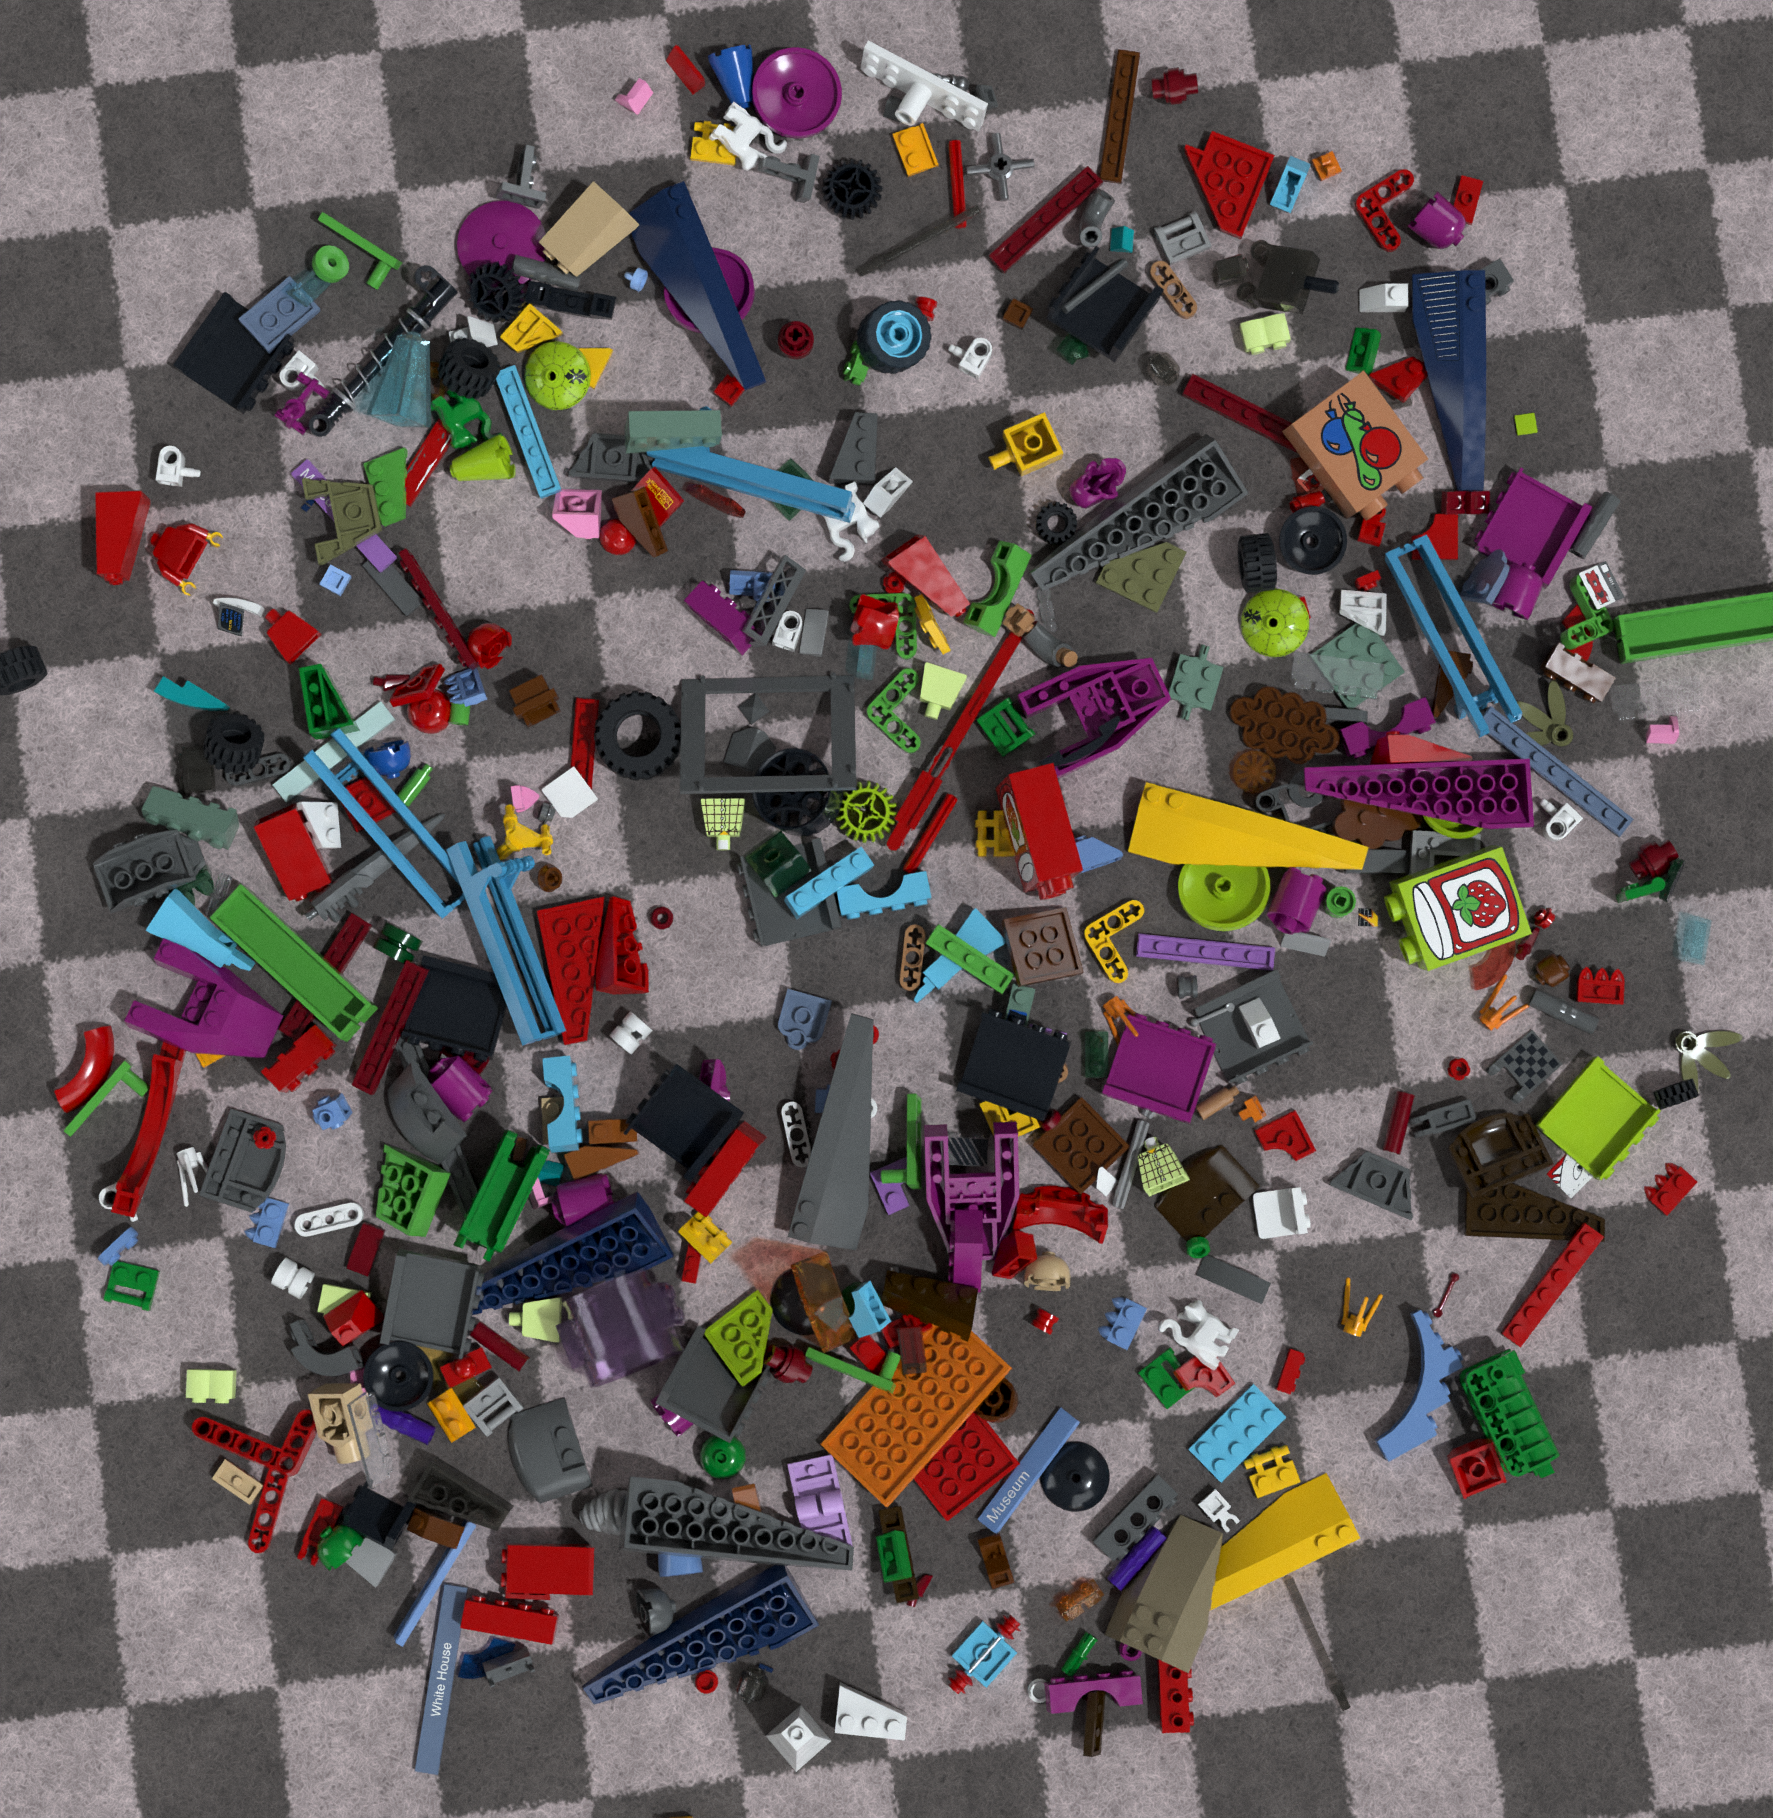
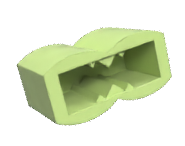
[1239,313,1291,355]
[186,1369,236,1403]

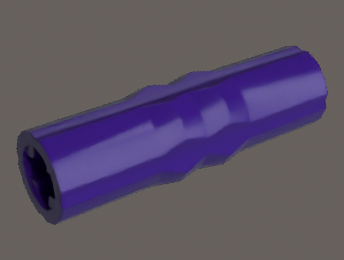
[367,1400,436,1445]
[1107,1526,1167,1591]

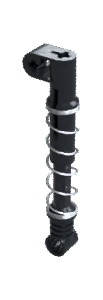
[308,265,458,437]

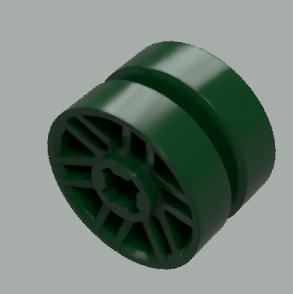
[373,922,423,964]

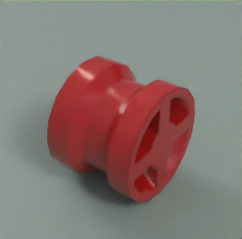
[915,297,938,321]
[1031,1308,1059,1335]

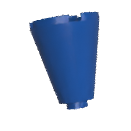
[708,45,753,109]

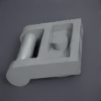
[1154,211,1212,265]
[462,1376,524,1437]

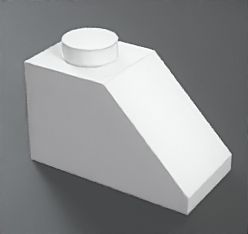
[1359,284,1408,312]
[863,467,913,518]
[1238,998,1281,1049]

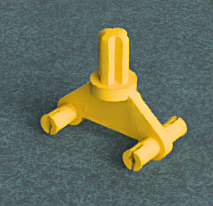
[496,804,553,861]

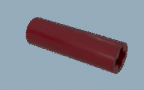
[1383,1091,1415,1155]
[470,1321,530,1372]

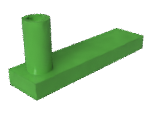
[318,212,402,290]
[925,924,1015,994]
[64,1059,150,1137]
[881,1094,921,1189]
[805,1347,901,1394]

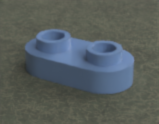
[98,1227,139,1266]

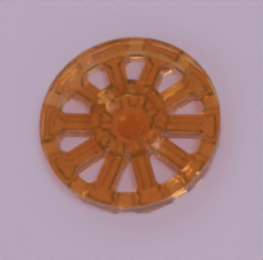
[1233,751,1276,794]

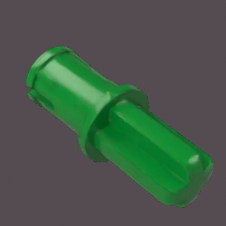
[1062,1631,1098,1677]

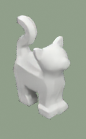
[708,102,787,171]
[823,482,879,562]
[1159,1300,1239,1370]

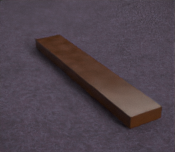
[1099,49,1140,184]

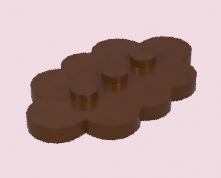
[1230,686,1340,764]
[1332,799,1423,850]

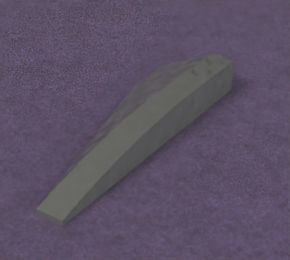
[1030,434,1249,591]
[788,1013,874,1250]
[619,1476,854,1571]

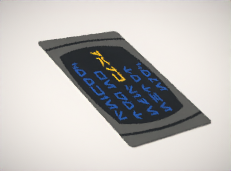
[218,602,244,637]

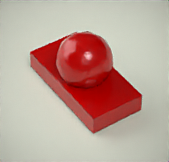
[440,1347,492,1388]

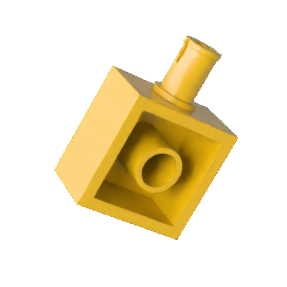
[988,412,1063,477]

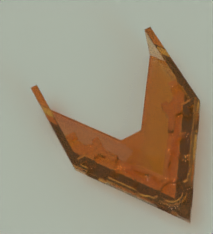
[790,1251,858,1353]

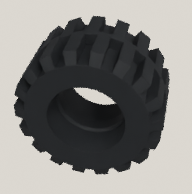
[437,338,500,399]
[1238,533,1277,593]
[0,646,48,695]
[203,712,265,774]

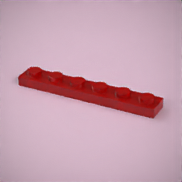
[1501,1222,1604,1348]

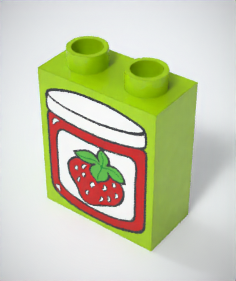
[1384,845,1532,971]

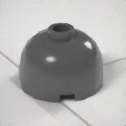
[636,1588,676,1637]

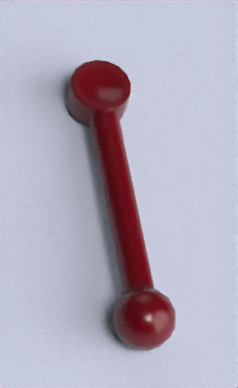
[1433,1273,1459,1317]

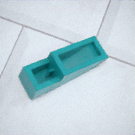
[154,676,230,711]

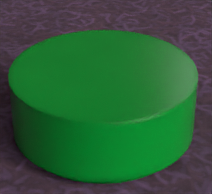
[1186,1237,1210,1258]

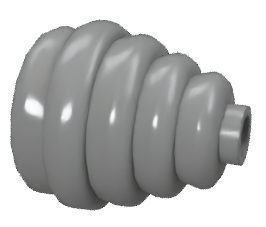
[580,1489,627,1536]

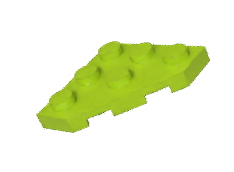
[704,1289,773,1386]

